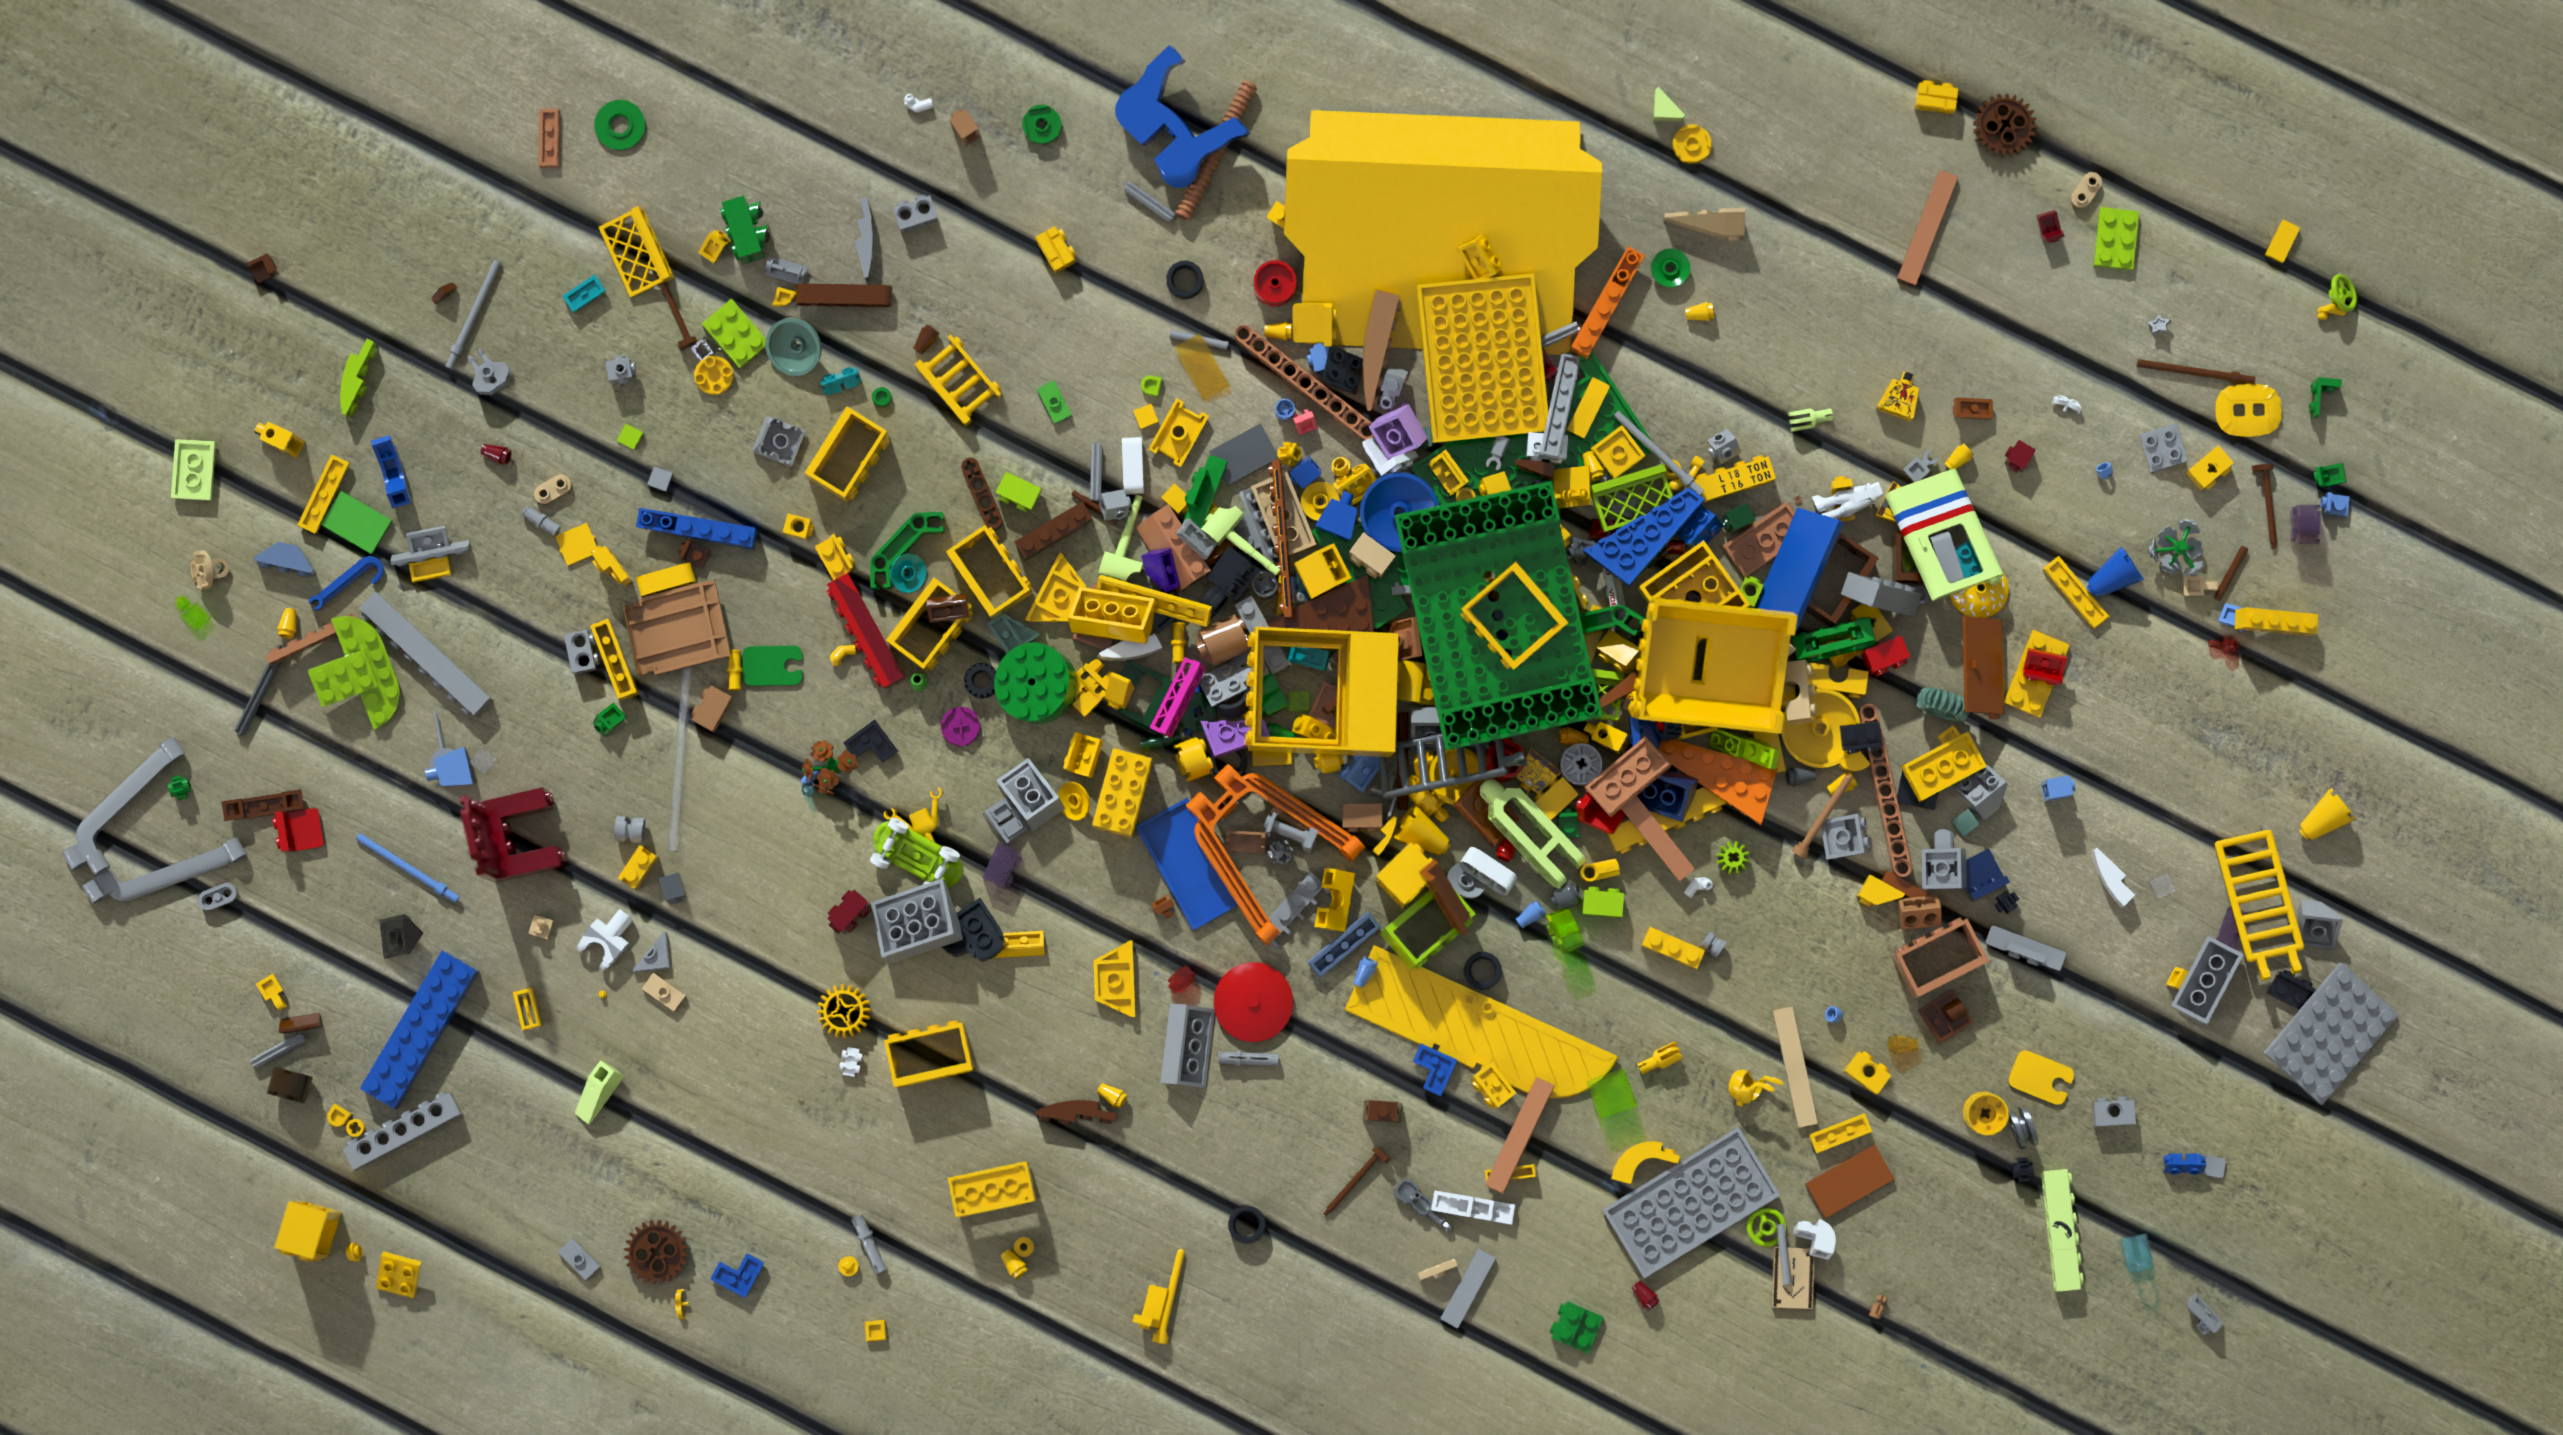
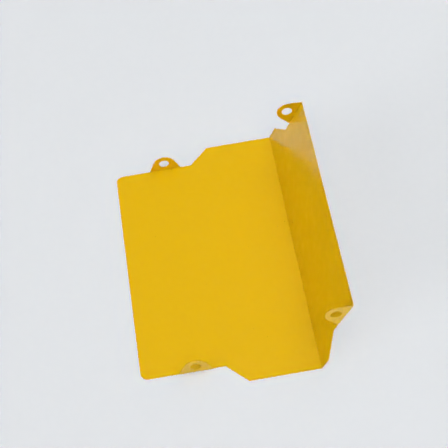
[1284,110,1602,355]

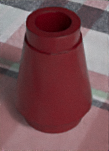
[481,444,512,465]
[1631,1281,1660,1311]

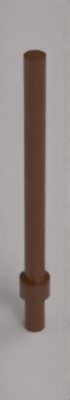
[2136,359,2255,384]

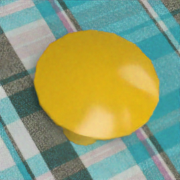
[694,356,733,395]

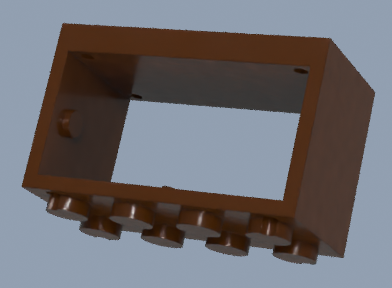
[1806,532,1879,627]

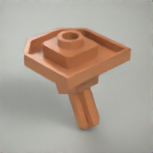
[1388,617,1422,661]

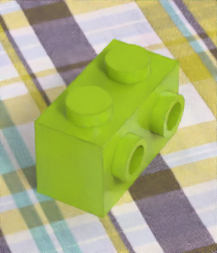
[995,472,1042,513]
[1582,887,1624,918]

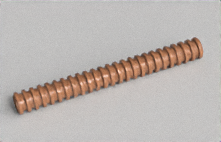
[1175,80,1257,221]

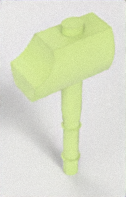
[1098,495,1143,582]
[1201,506,1281,576]

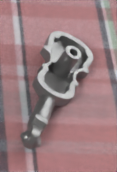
[1394,1179,1453,1233]

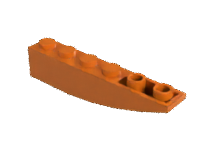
[1569,246,1645,360]

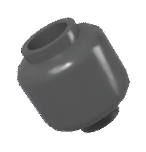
[1551,881,1582,910]

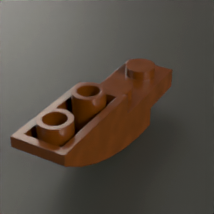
[1035,1100,1117,1125]

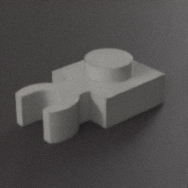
[1902,450,1938,483]

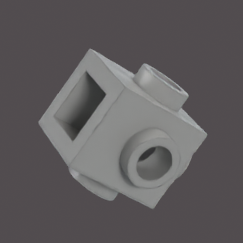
[605,356,637,385]
[1707,429,1742,464]

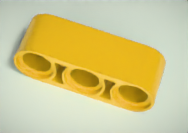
[636,563,696,597]

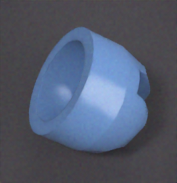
[2095,462,2113,479]
[1825,1006,1843,1023]

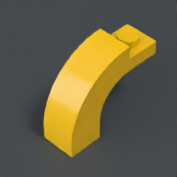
[1611,1141,1680,1184]

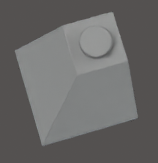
[2297,899,2343,949]

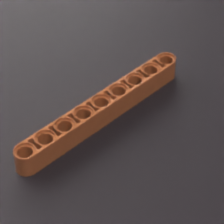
[1235,325,1374,441]
[1858,704,1912,878]

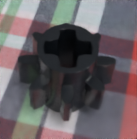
[1994,890,2019,914]
[2012,1158,2034,1182]

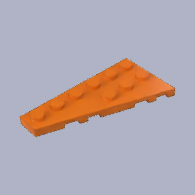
[1658,739,1778,825]

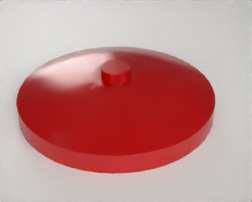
[1214,962,1293,1042]

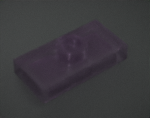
[2216,906,2248,949]

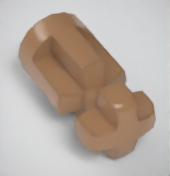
[1869,1295,1888,1320]

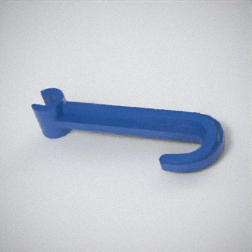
[308,556,384,611]

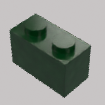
[1722,503,1756,535]

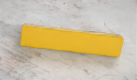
[994,931,1045,958]

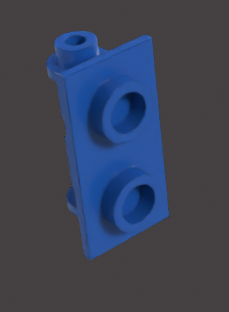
[2163,1153,2206,1175]

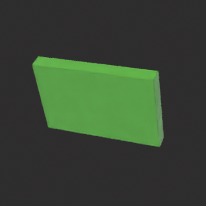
[321,491,392,555]

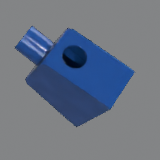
[1315,491,1357,542]

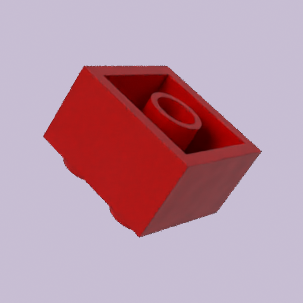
[1860,635,1910,677]

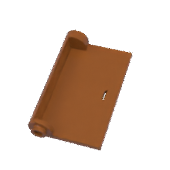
[1963,616,2005,719]

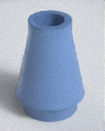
[1516,901,1546,928]
[1353,956,1378,988]

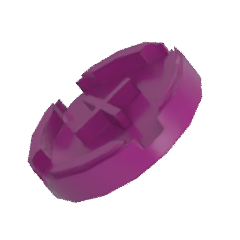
[941,707,980,746]

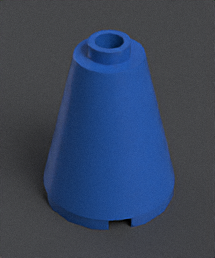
[2086,547,2144,597]

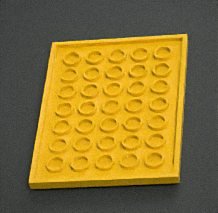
[1416,273,1548,443]

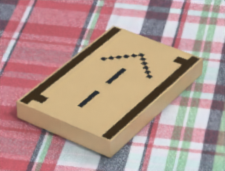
[1772,1247,1814,1309]

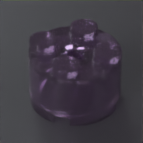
[2290,504,2321,544]

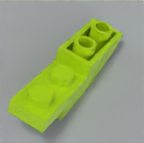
[340,339,378,418]
[1709,728,1780,769]

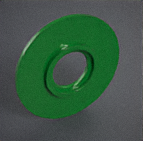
[594,100,645,150]

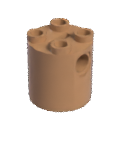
[1196,614,1251,666]

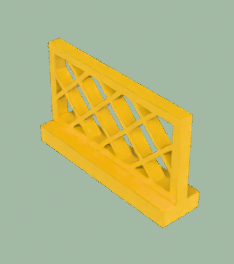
[599,206,675,298]

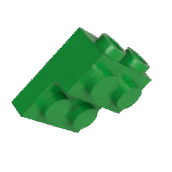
[1549,1301,1603,1353]

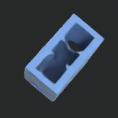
[425,747,474,786]

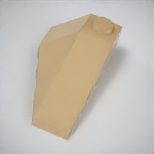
[1663,208,1745,242]

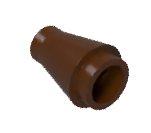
[913,324,939,354]

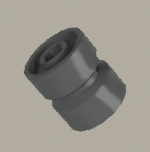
[1252,571,1278,600]

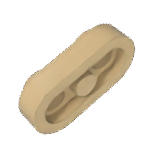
[2070,172,2102,209]
[534,474,572,505]

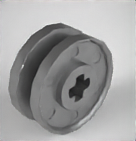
[2008,1105,2039,1150]

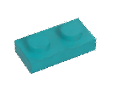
[562,274,607,313]
[1288,647,1331,671]

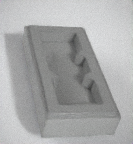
[1176,518,1217,560]
[558,1238,600,1280]

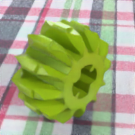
[1716,841,1750,875]

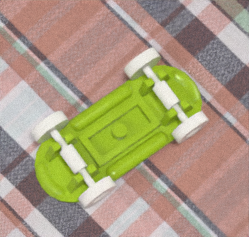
[870,818,964,888]

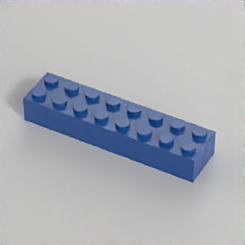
[360,951,480,1109]

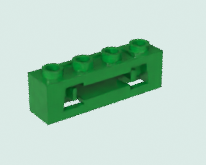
[1792,617,1877,663]

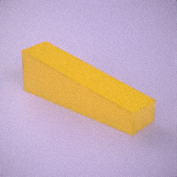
[1485,1164,1537,1181]

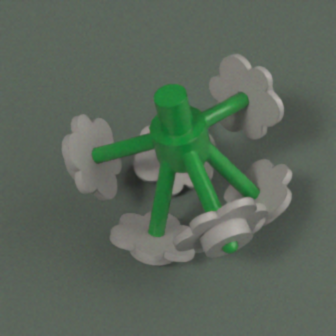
[2148,519,2204,576]

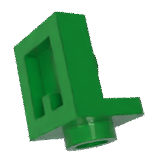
[593,702,627,737]
[1558,809,1579,838]

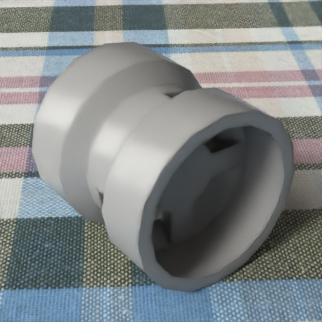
[1699,931,1727,959]

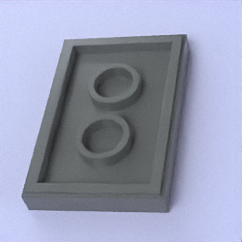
[1209,423,1278,486]

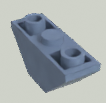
[254,542,316,577]

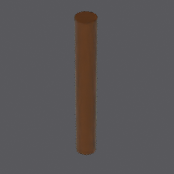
[2213,546,2248,601]

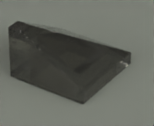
[691,337,721,361]

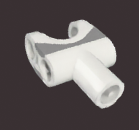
[576,909,634,971]

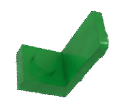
[2309,377,2342,419]

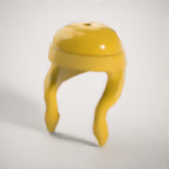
[1728,1069,1784,1107]

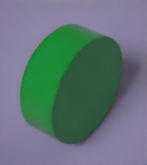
[872,387,892,408]

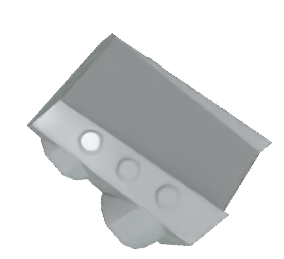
[753,416,806,467]

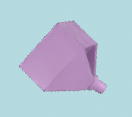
[1369,403,1428,460]

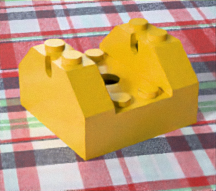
[1637,540,1750,644]

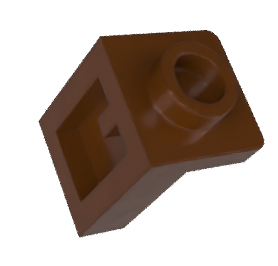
[678,539,711,569]

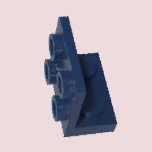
[1965,849,2010,901]

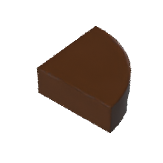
[431,283,457,304]

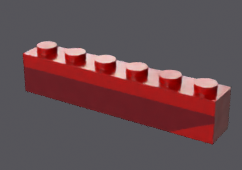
[826,573,905,689]

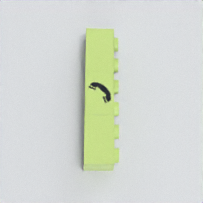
[2041,1169,2083,1292]

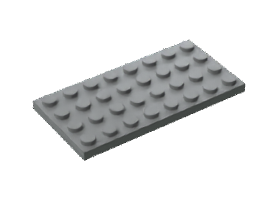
[1602,1127,1780,1278]

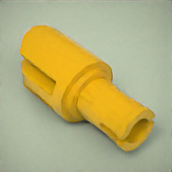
[1637,1041,1683,1075]

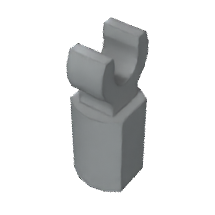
[1486,436,1510,471]

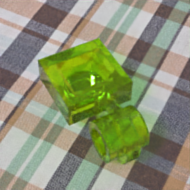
[174,594,211,631]

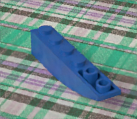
[636,508,758,550]

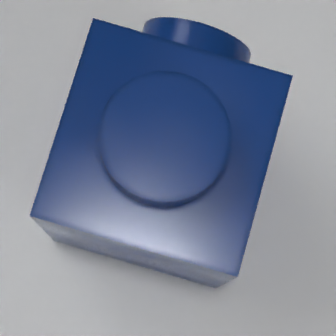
[1290,455,1322,489]

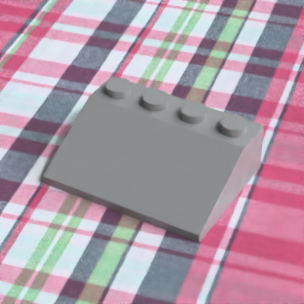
[871,878,963,963]

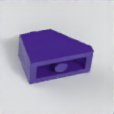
[1141,548,1181,592]

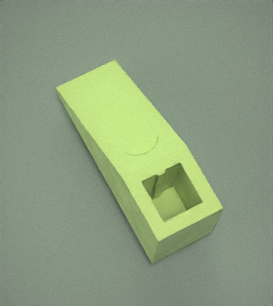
[575,1061,624,1125]

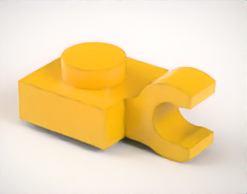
[256,974,287,1011]

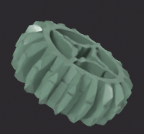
[1916,687,1970,722]

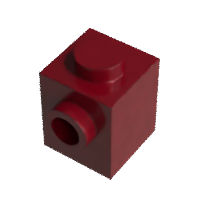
[2004,440,2036,473]

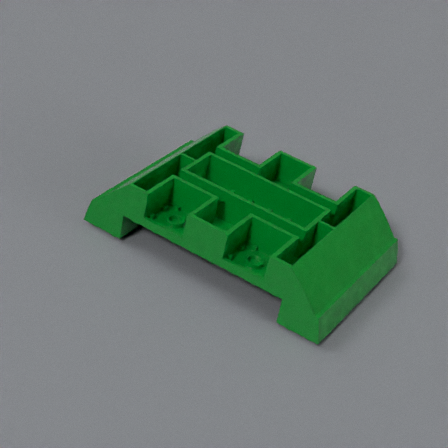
[1395,481,1602,750]

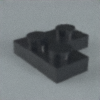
[843,719,899,763]

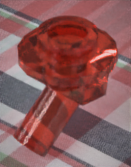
[2208,636,2238,655]

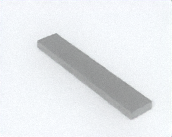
[1539,353,1581,461]

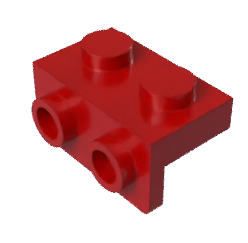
[2022,648,2067,685]

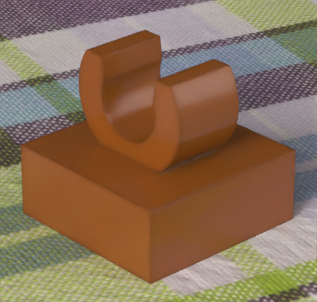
[1151,894,1174,920]

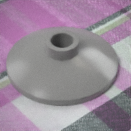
[1447,864,1485,899]

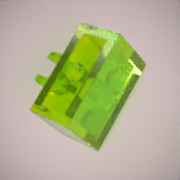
[1545,908,1584,954]

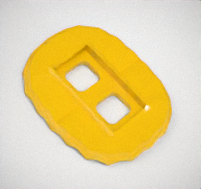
[2215,383,2282,437]

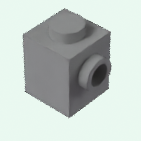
[1099,489,1131,521]

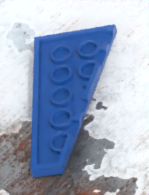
[1583,488,1705,588]

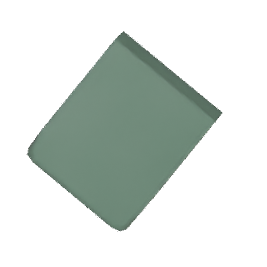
[1417,427,1432,450]
[1951,809,1980,837]

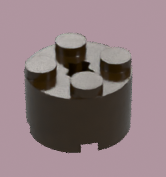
[267,1067,313,1104]

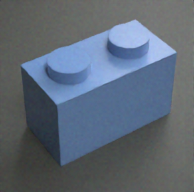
[2041,775,2076,802]

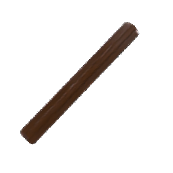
[1397,712,1408,810]

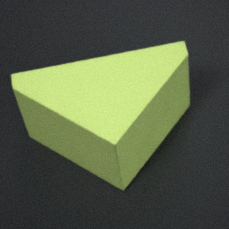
[1653,87,1685,122]

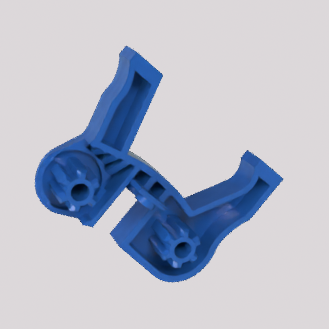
[1115,45,1251,188]

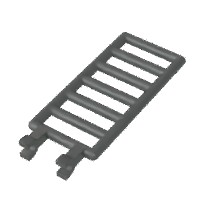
[1379,733,1527,799]

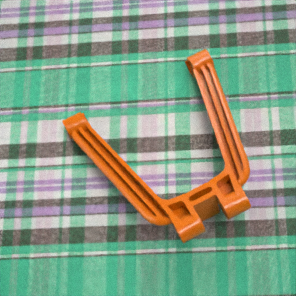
[1185,764,1365,946]

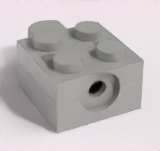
[1922,829,1967,890]

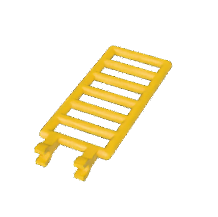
[2215,830,2304,981]

